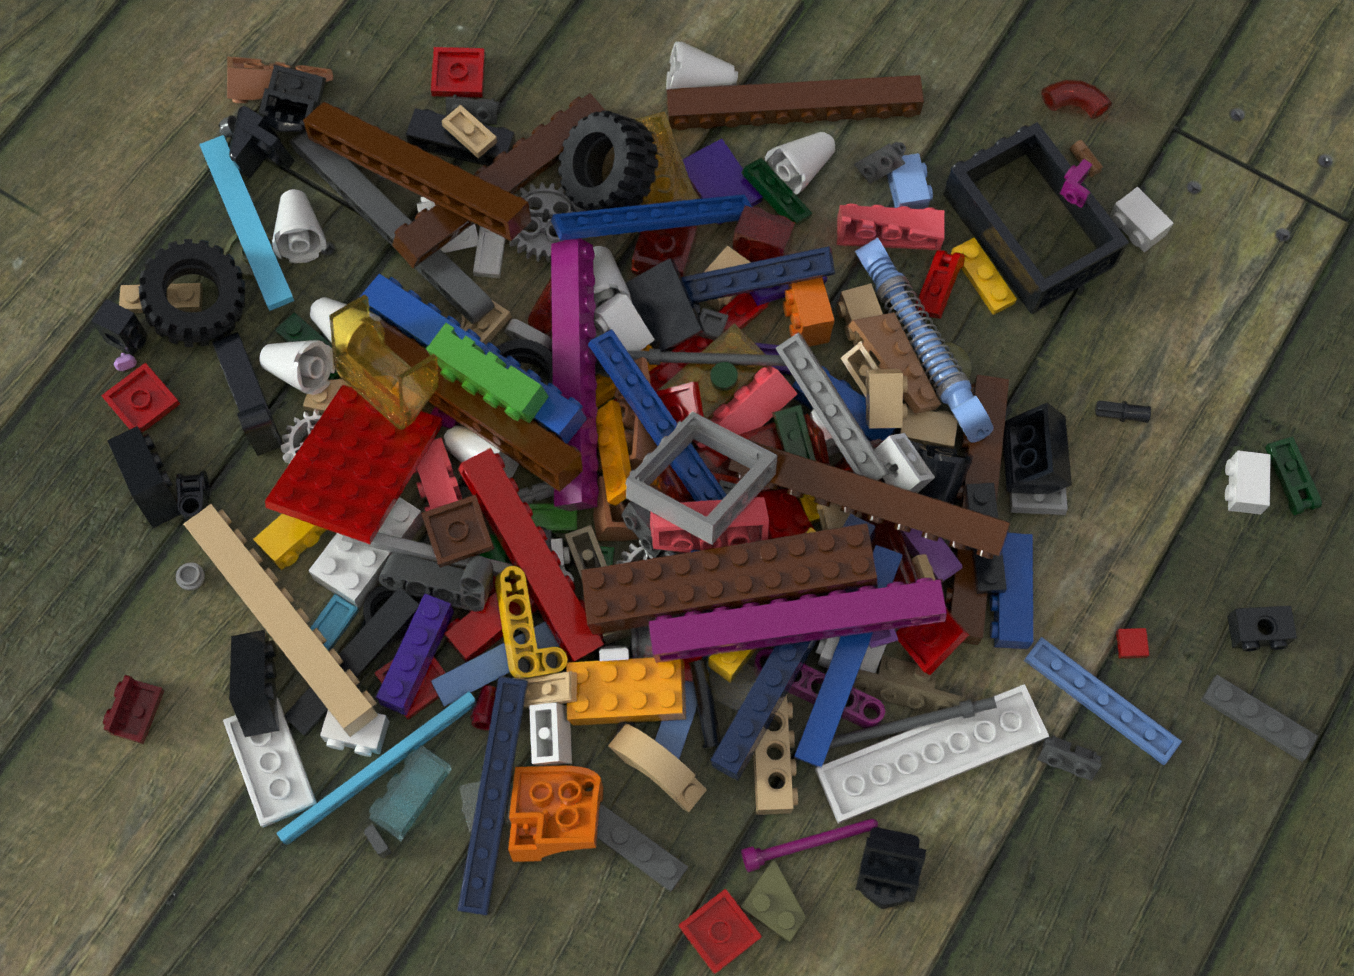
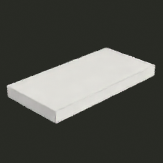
[223,698,317,828]

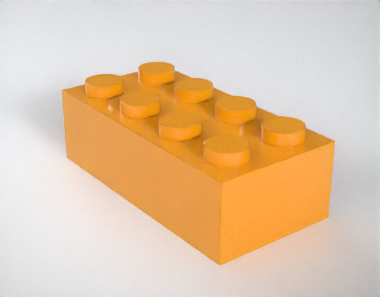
[566,657,686,726]

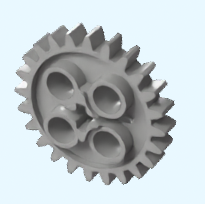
[510,182,585,262]

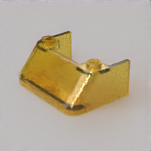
[329,294,439,430]

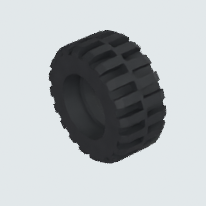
[558,111,658,211]
[138,239,245,347]

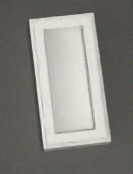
[473,226,506,279]
[599,645,629,661]

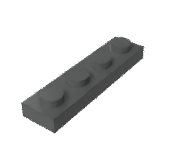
[1201,675,1318,762]
[597,803,688,892]

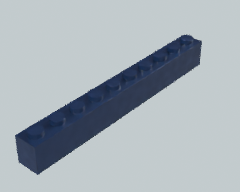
[711,514,876,781]

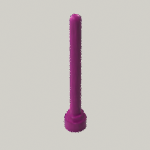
[741,819,878,872]

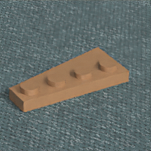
[848,313,941,414]

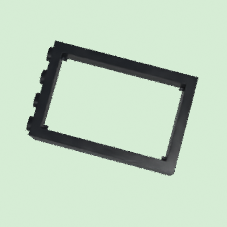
[943,122,1129,315]

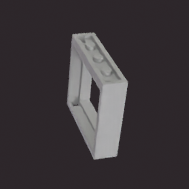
[625,411,777,545]

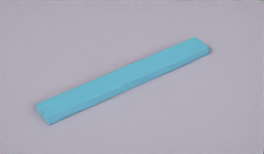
[199,135,295,311]
[276,691,476,845]

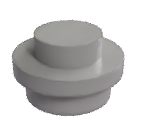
[176,563,205,591]

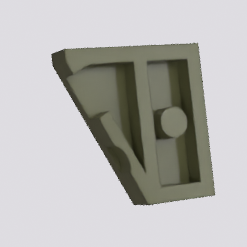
[740,860,806,943]

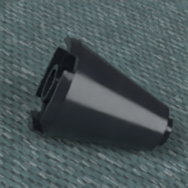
[918,445,973,504]

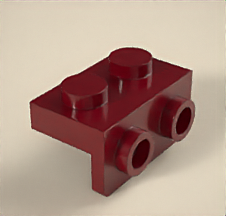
[103,675,165,745]

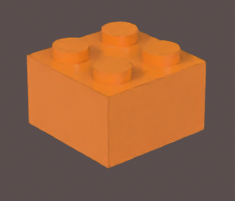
[783,277,835,347]

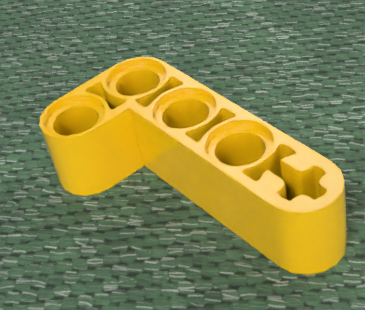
[495,566,567,679]

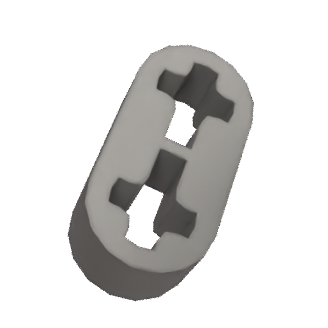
[504,319,552,351]

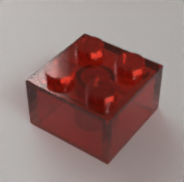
[732,205,795,263]
[632,226,697,277]

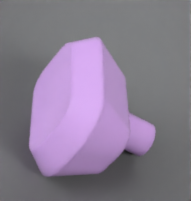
[114,353,137,371]

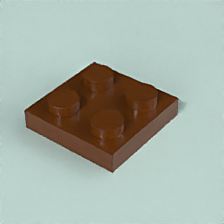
[421,495,494,568]

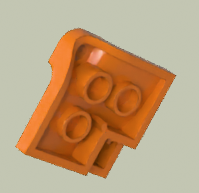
[508,765,603,862]

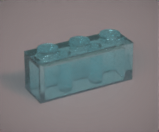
[369,745,452,842]

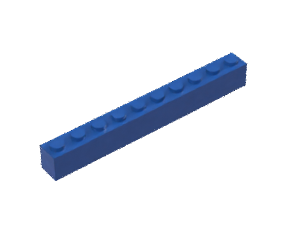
[359,274,587,444]

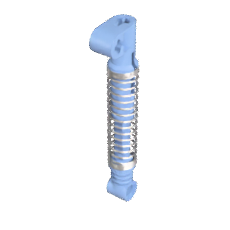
[855,237,994,442]

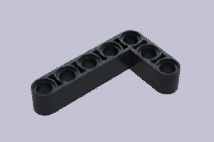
[212,332,283,456]

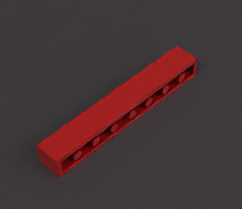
[458,448,604,662]

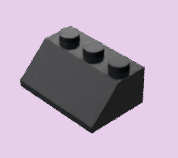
[1003,403,1072,495]

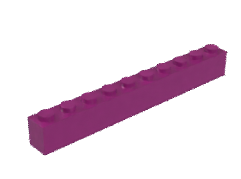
[551,238,599,512]
[649,578,947,663]

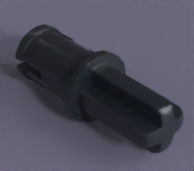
[1095,401,1151,423]

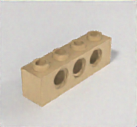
[753,695,798,815]

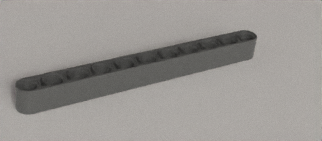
[290,129,495,324]

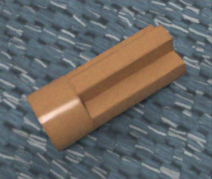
[1070,140,1103,177]

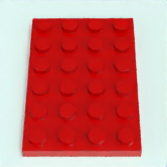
[265,384,443,544]

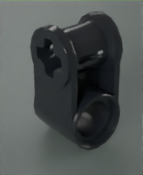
[176,471,209,522]

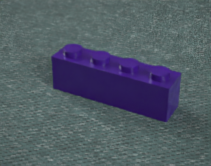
[376,593,454,716]

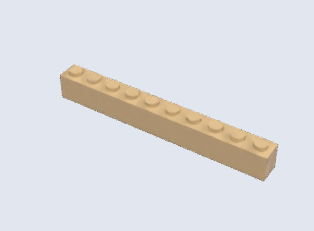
[184,504,378,737]

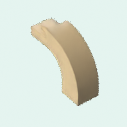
[608,724,707,812]

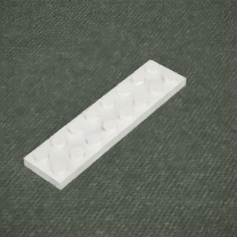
[815,684,1049,824]

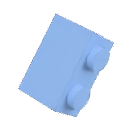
[887,153,933,209]

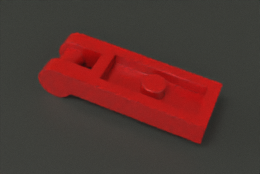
[915,250,965,319]

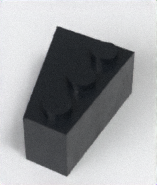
[107,426,181,528]
[229,630,279,737]

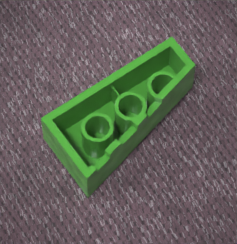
[426,323,549,424]

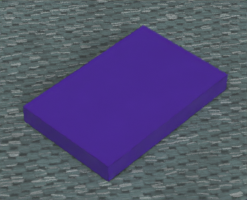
[678,139,763,225]

